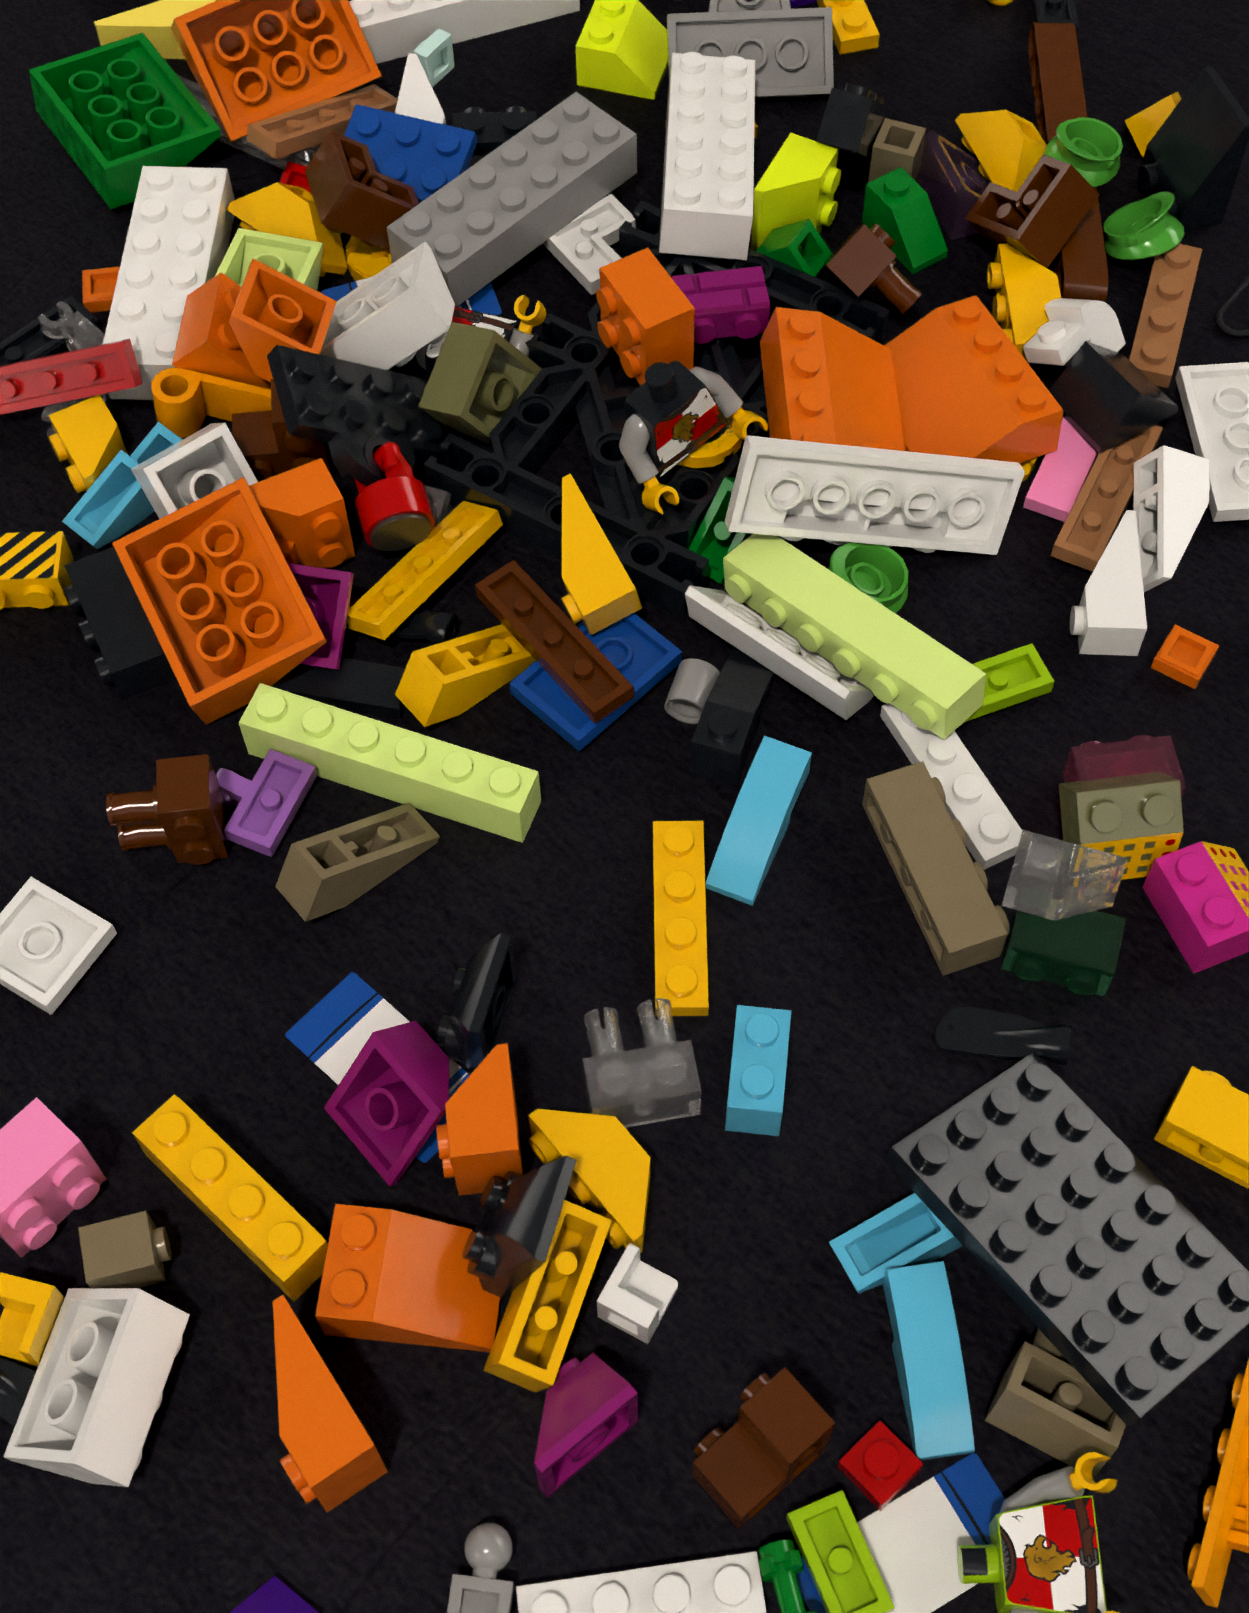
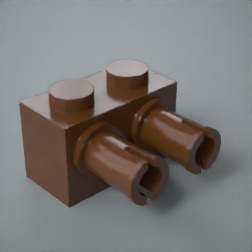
[826,223,922,314]
[106,754,228,865]

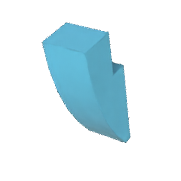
[62,422,182,549]
[705,735,812,906]
[829,1193,963,1294]
[882,1261,975,1461]

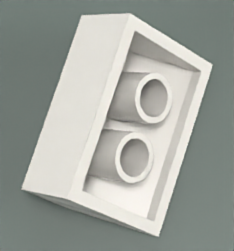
[320,242,455,370]
[3,1288,190,1487]

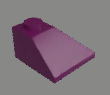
[288,563,354,670]
[324,1021,449,1187]
[534,1353,638,1498]

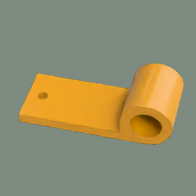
[151,368,271,438]

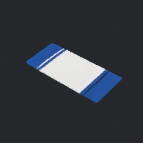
[285,972,470,1163]
[796,1453,1005,1613]

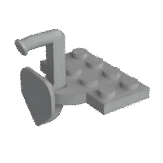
[667,0,834,99]

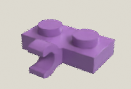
[216,749,317,857]

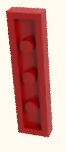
[0,338,143,415]

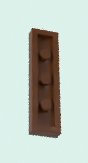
[475,560,634,724]

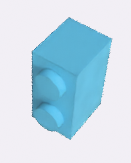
[725,1005,791,1136]

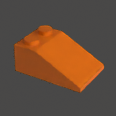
[315,1204,501,1352]
[273,1295,388,1513]

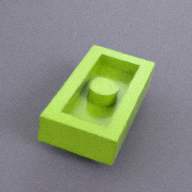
[965,643,1055,722]
[786,1490,895,1613]

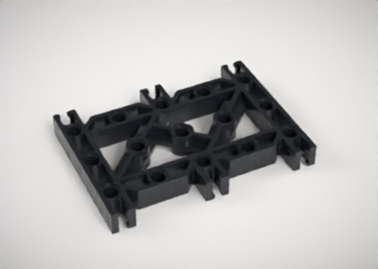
[424,201,890,621]

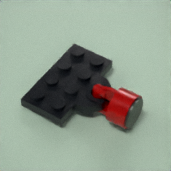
[267,345,445,551]

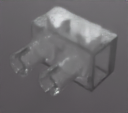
[583,998,702,1128]

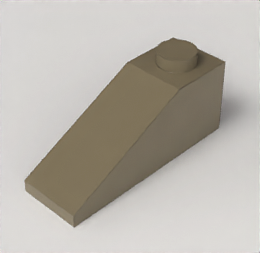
[275,803,440,922]

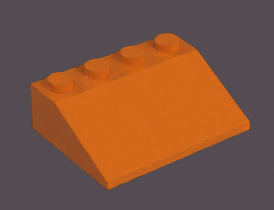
[171,0,381,142]
[884,295,1064,463]
[760,307,905,451]
[112,477,327,725]

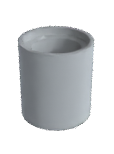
[664,658,720,724]

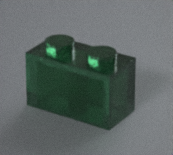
[1001,892,1126,996]

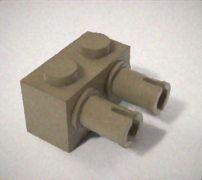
[985,1329,1126,1478]

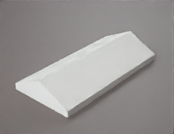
[685,585,874,720]

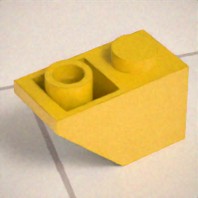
[48,395,127,494]

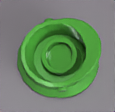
[1044,117,1123,187]
[1103,192,1184,261]
[828,543,908,613]

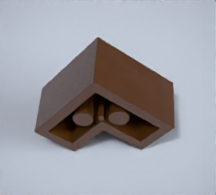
[305,130,419,250]
[965,155,1100,268]
[232,379,331,482]
[692,1367,835,1530]

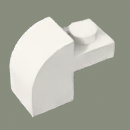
[1023,298,1126,366]

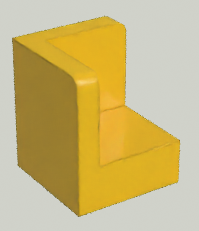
[1125,92,1181,157]
[0,1273,64,1367]

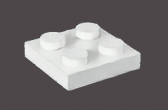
[0,877,117,1015]

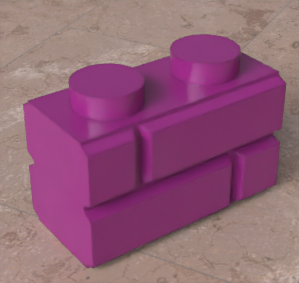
[671,266,770,344]

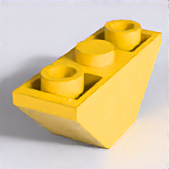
[955,110,1047,192]
[227,182,347,277]
[987,244,1061,364]
[528,1109,651,1253]

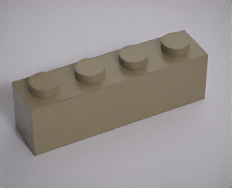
[862,761,1010,976]

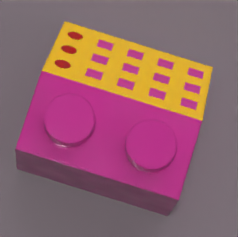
[1142,841,1249,974]

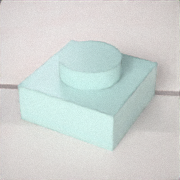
[413,28,455,87]

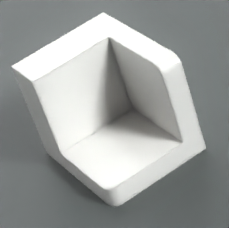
[597,1243,678,1344]

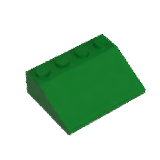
[29,33,221,210]

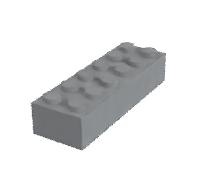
[387,92,637,307]

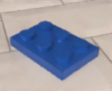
[344,104,478,203]
[509,613,682,752]

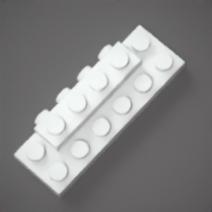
[725,435,1025,555]

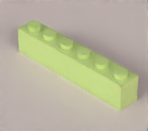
[723,534,986,740]
[239,683,541,843]

